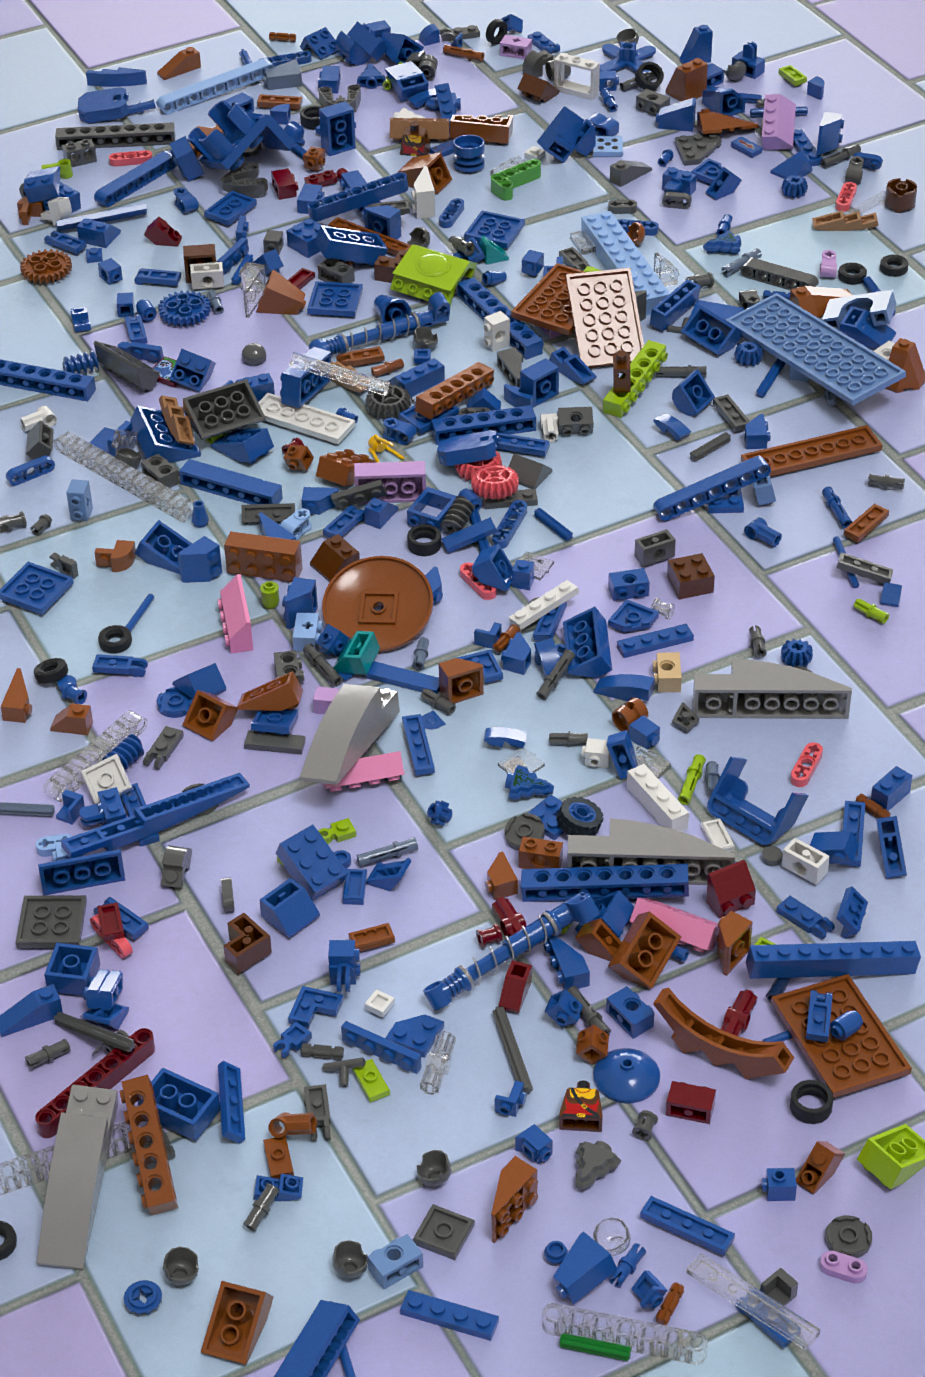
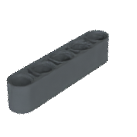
[740,258,819,290]

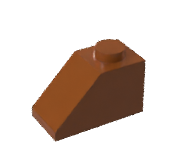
[50,703,93,735]
[485,851,518,900]
[575,918,621,961]

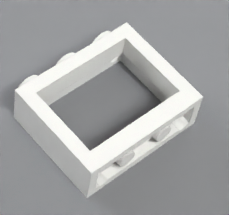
[554,53,600,100]

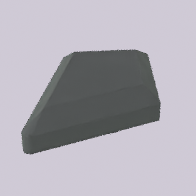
[672,702,699,732]

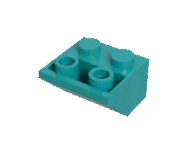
[333,631,380,675]

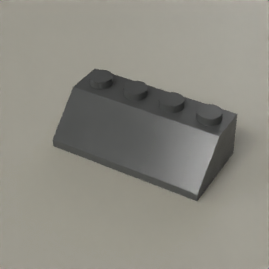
[93,341,160,391]

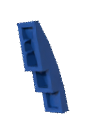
[86,67,147,87]

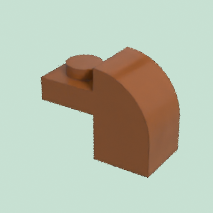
[17,197,45,225]
[94,540,136,572]

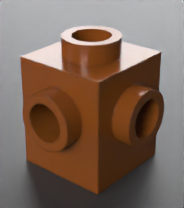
[303,146,326,171]
[283,445,314,471]
[576,1024,609,1065]

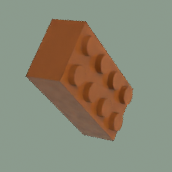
[224,531,303,582]

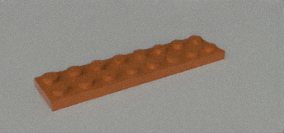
[741,425,882,477]

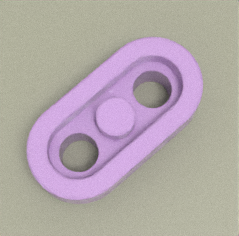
[820,1251,868,1283]

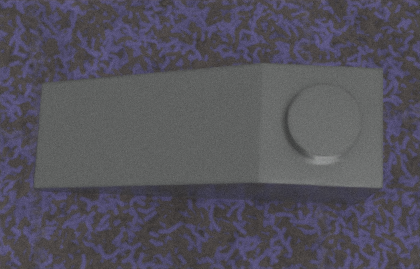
[610,160,652,187]
[497,347,523,388]

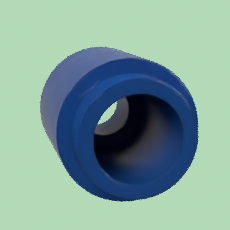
[136,299,157,322]
[458,488,482,512]
[830,1010,863,1041]

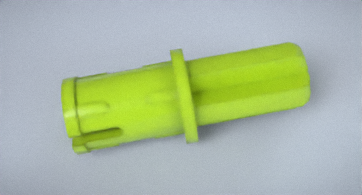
[853,599,889,624]

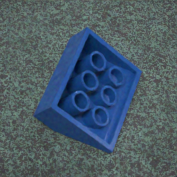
[130,405,201,463]

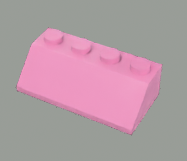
[217,574,253,653]
[323,751,405,792]
[630,898,719,953]

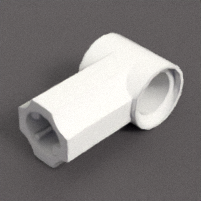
[20,406,57,432]
[540,413,559,443]

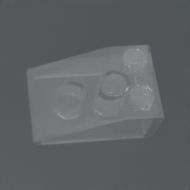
[239,262,266,318]

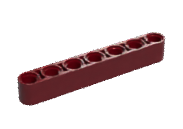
[35,1028,155,1138]

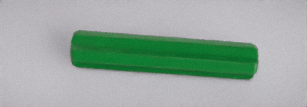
[559,1333,631,1361]

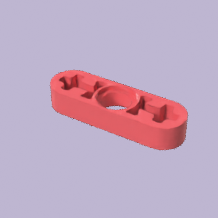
[109,150,152,166]
[836,182,857,212]
[460,562,496,600]
[790,742,823,787]
[90,914,133,959]

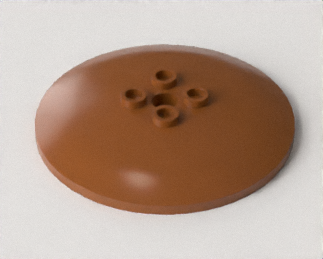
[322,556,433,653]

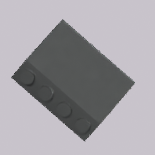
[183,379,266,440]

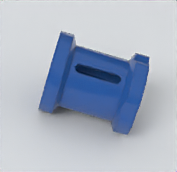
[61,683,87,704]

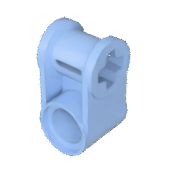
[280,508,312,540]

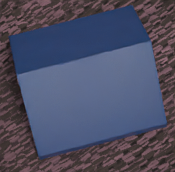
[172,663,227,699]

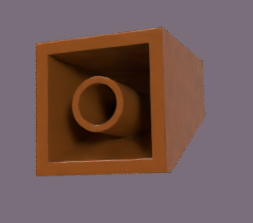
[665,58,708,102]
[398,152,452,194]

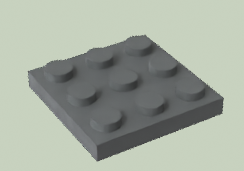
[15,895,87,948]

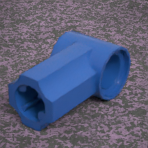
[744,517,782,547]

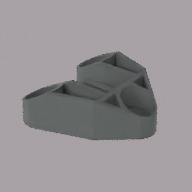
[319,85,361,112]
[221,163,268,198]

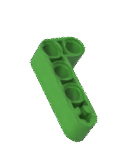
[491,159,541,201]

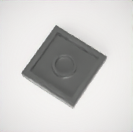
[412,1204,475,1260]

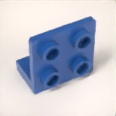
[299,27,339,60]
[87,421,134,457]

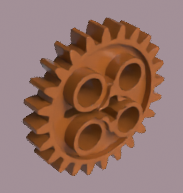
[20,249,72,284]

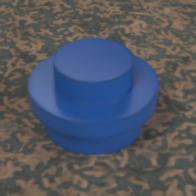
[544,1241,568,1264]

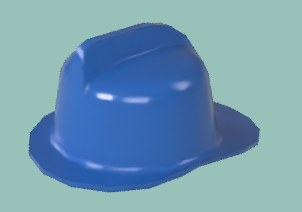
[284,121,305,144]

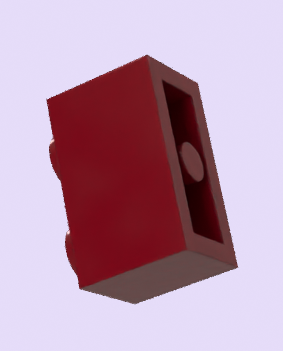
[271,168,299,200]
[666,1081,716,1124]

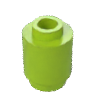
[260,581,280,609]

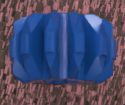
[781,175,808,198]
[734,341,763,367]
[781,638,813,667]

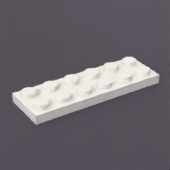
[258,393,355,444]

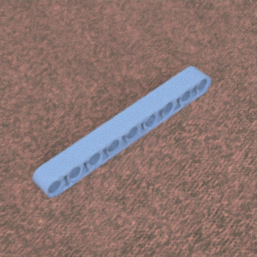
[156,58,275,114]

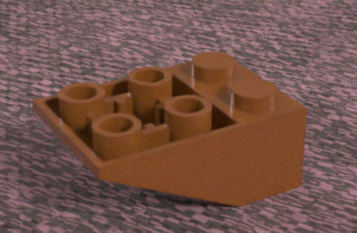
[316,449,375,487]
[491,1156,538,1243]

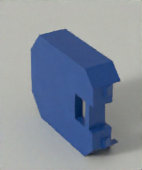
[77,87,129,123]
[437,430,500,466]

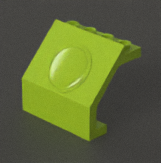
[390,244,477,306]

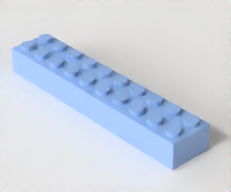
[581,211,670,315]

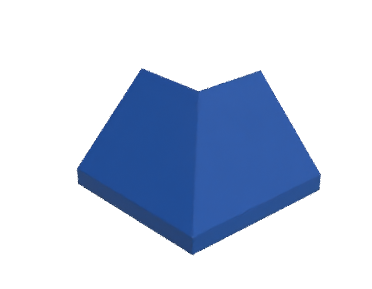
[770,150,813,179]

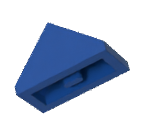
[467,388,501,411]

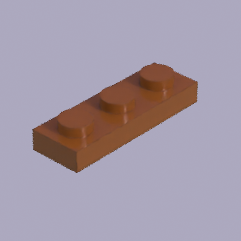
[257,94,303,110]
[843,503,889,542]

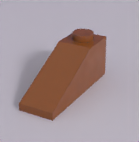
[157,47,201,80]
[0,668,32,723]

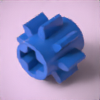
[427,800,452,826]

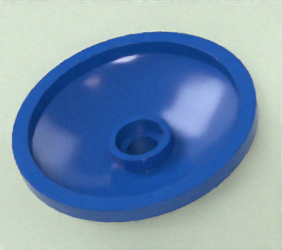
[594,1048,660,1104]

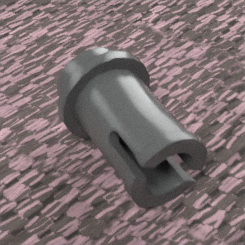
[30,514,52,536]

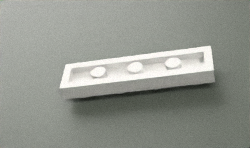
[509,580,579,630]

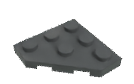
[674,133,722,166]

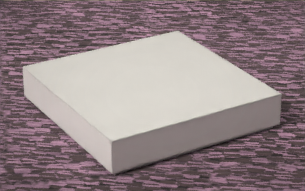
[81,754,133,804]

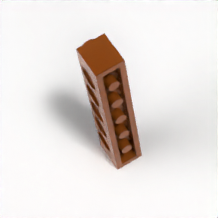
[415,362,494,419]
[119,1074,179,1215]

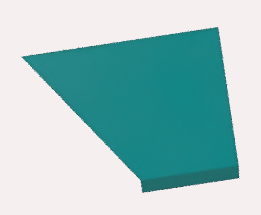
[478,236,509,265]

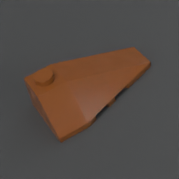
[697,109,759,134]
[790,286,853,319]

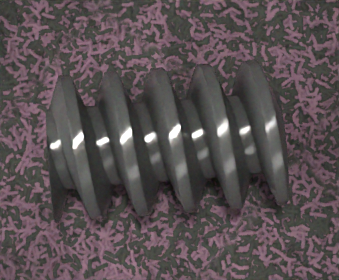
[440,496,475,534]

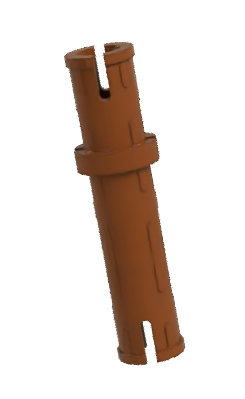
[443,44,485,62]

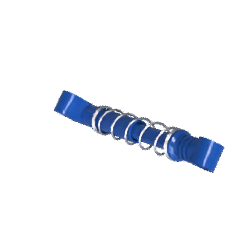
[309,292,450,356]
[423,892,600,1010]

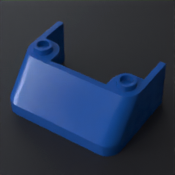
[707,756,809,845]

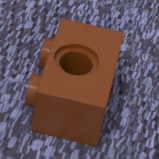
[519,837,563,869]

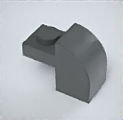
[523,50,553,78]
[161,845,192,888]

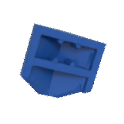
[366,858,411,891]
[80,1004,129,1030]

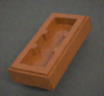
[348,923,395,952]
[263,1136,294,1179]

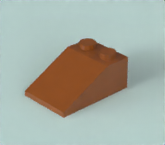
[237,671,303,711]
[201,1281,274,1365]

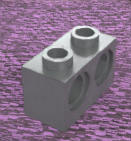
[62,139,97,167]
[318,258,355,283]
[141,454,179,492]
[274,650,305,685]

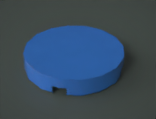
[156,687,193,718]

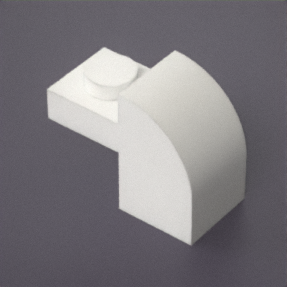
[40,197,72,226]

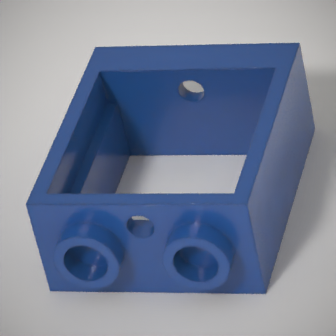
[407,487,456,532]

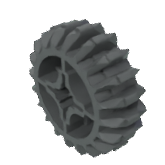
[365,384,411,420]

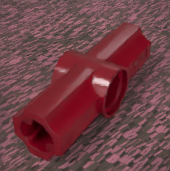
[492,897,529,953]
[721,989,758,1037]

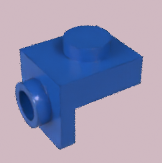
[494,1081,527,1117]
[631,1270,668,1309]

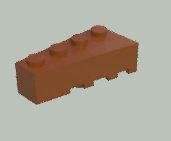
[450,115,513,144]

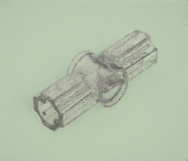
[420,1031,456,1095]

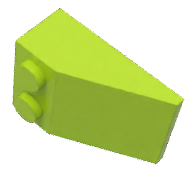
[856,1124,925,1189]

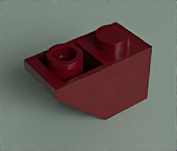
[144,217,182,247]
[498,960,532,1014]

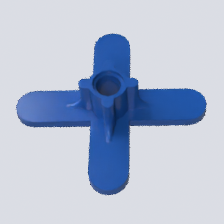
[600,42,656,77]

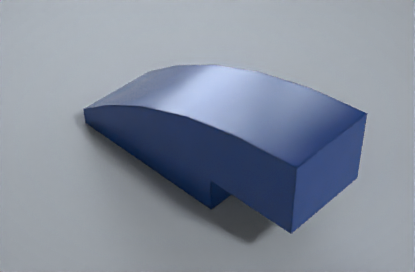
[549,347,597,385]
[594,674,655,701]

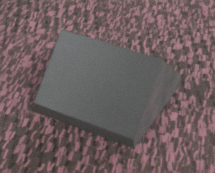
[509,454,552,489]

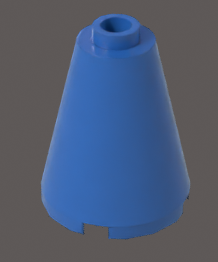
[374,295,411,323]

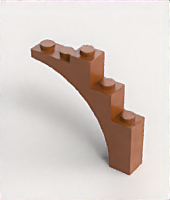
[653,988,795,1079]

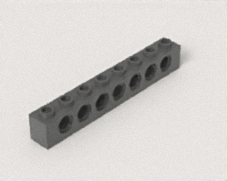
[55,122,176,150]

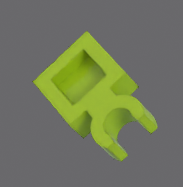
[318,818,357,844]

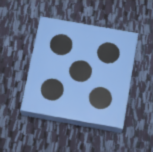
[593,136,623,157]

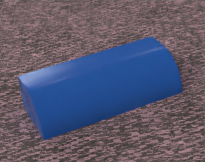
[274,1300,360,1377]

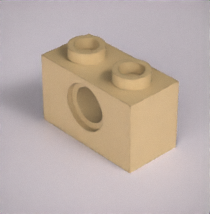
[653,652,682,692]

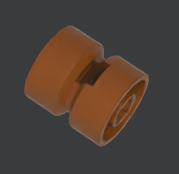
[612,698,648,732]

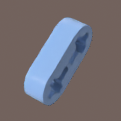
[36,834,72,857]

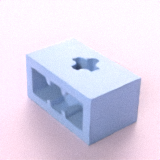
[292,613,323,652]

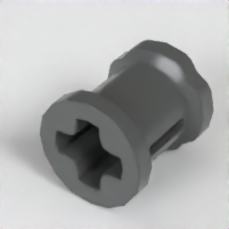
[632,1110,658,1141]

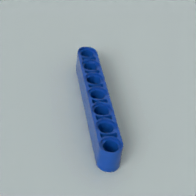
[94,151,177,207]
[307,172,409,222]
[653,456,771,521]

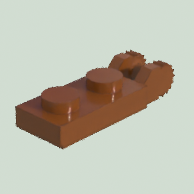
[336,346,385,367]

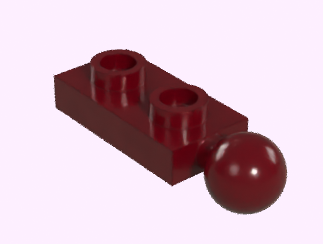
[304,168,348,187]

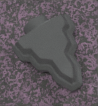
[576,1141,621,1190]

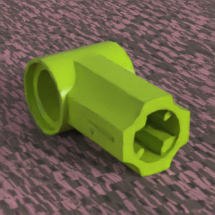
[41,159,73,179]

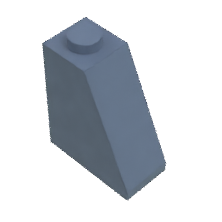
[263,59,302,90]

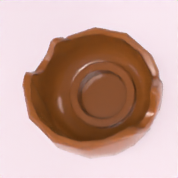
[627,222,645,246]

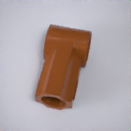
[268,1112,317,1138]

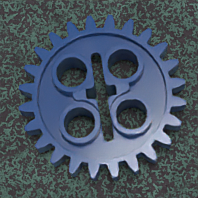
[158,290,211,327]

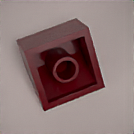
[706,860,756,918]

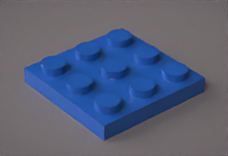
[464,210,525,249]
[307,281,363,317]
[0,561,74,615]

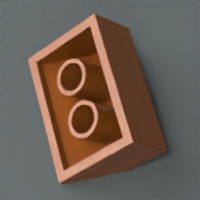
[608,911,682,989]

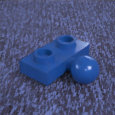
[453,237,486,263]

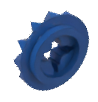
[124,1280,162,1316]

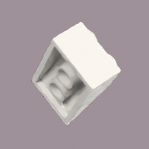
[411,166,435,219]

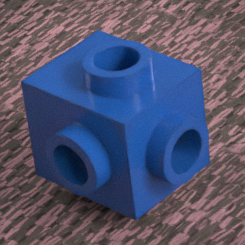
[316,624,350,657]
[544,989,583,1028]

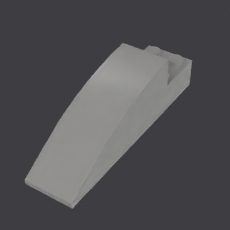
[692,658,852,719]
[300,684,400,785]
[568,818,735,885]
[36,1085,118,1271]

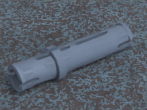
[721,248,762,277]
[356,837,418,867]

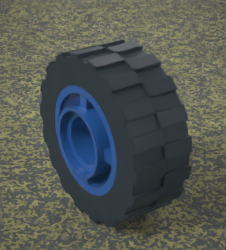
[556,797,604,836]

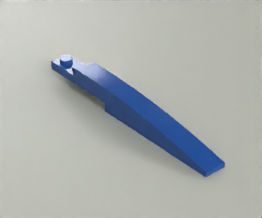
[61,773,250,858]

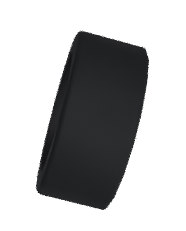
[635,61,664,91]
[300,105,324,130]
[407,524,442,556]
[790,1080,833,1124]

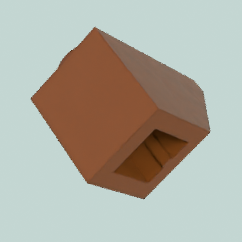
[796,1141,845,1194]

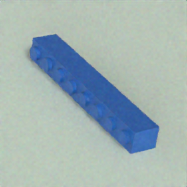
[745,941,921,979]

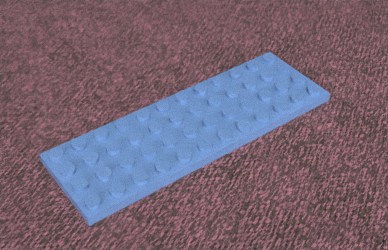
[725,293,906,406]

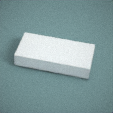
[701,818,735,852]

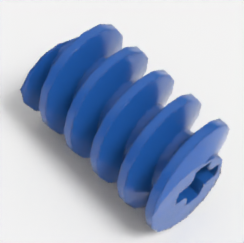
[62,351,99,374]
[102,734,144,770]

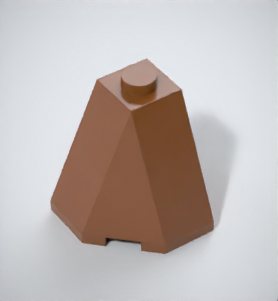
[256,270,306,315]
[885,338,925,393]

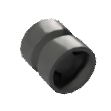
[418,55,438,81]
[545,60,571,80]

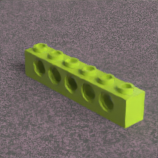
[603,340,668,418]

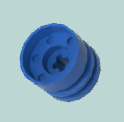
[453,135,485,172]

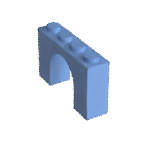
[822,290,896,330]

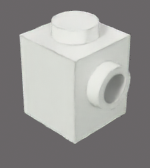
[581,738,610,768]

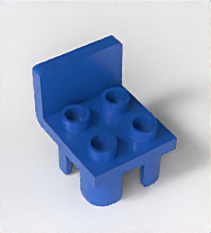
[187,100,296,171]

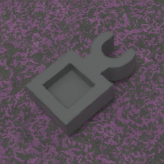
[49,553,79,579]

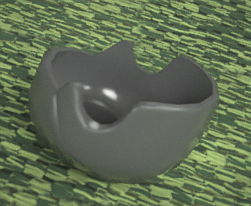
[616,28,639,45]
[724,61,746,81]
[407,227,430,248]
[413,327,438,349]
[242,343,266,366]
[115,448,142,469]
[417,1150,451,1187]
[332,1240,368,1279]
[163,1246,199,1286]

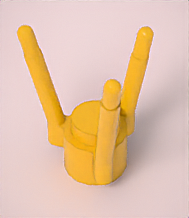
[368,434,404,463]

